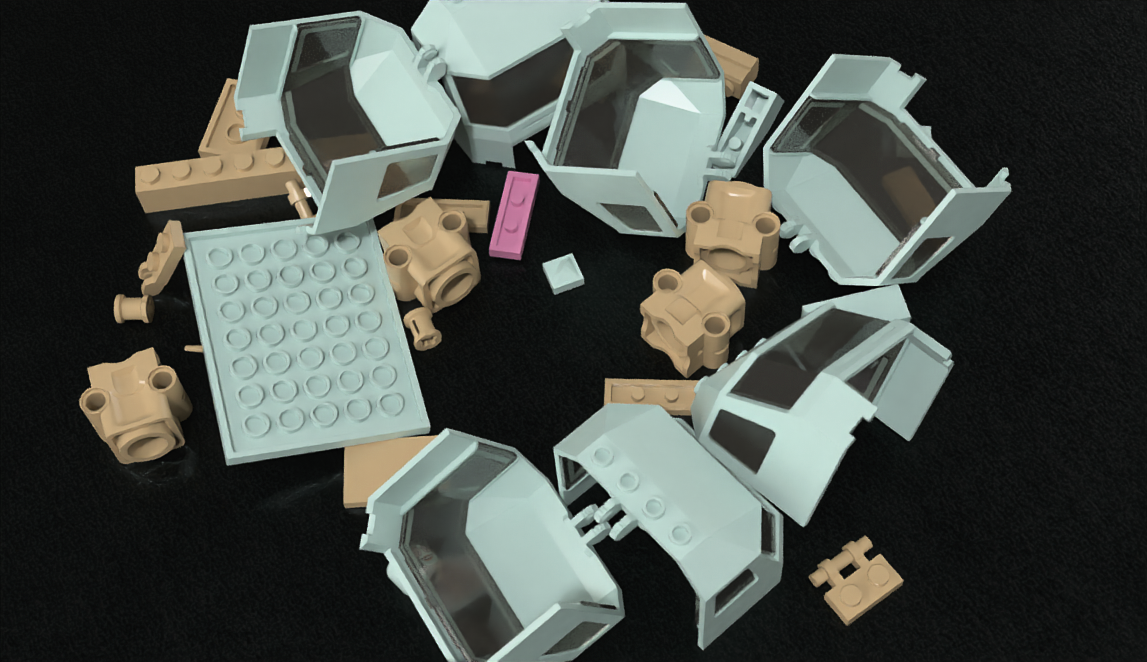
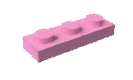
[489,171,540,260]

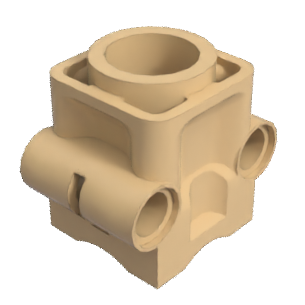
[686,180,780,288]
[377,197,481,313]
[640,259,745,378]
[79,347,193,464]

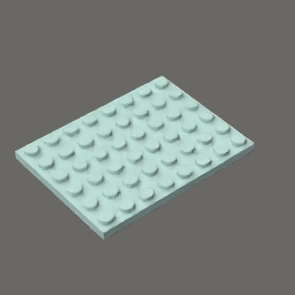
[183,217,431,466]

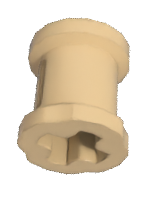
[114,294,154,323]
[403,307,442,351]

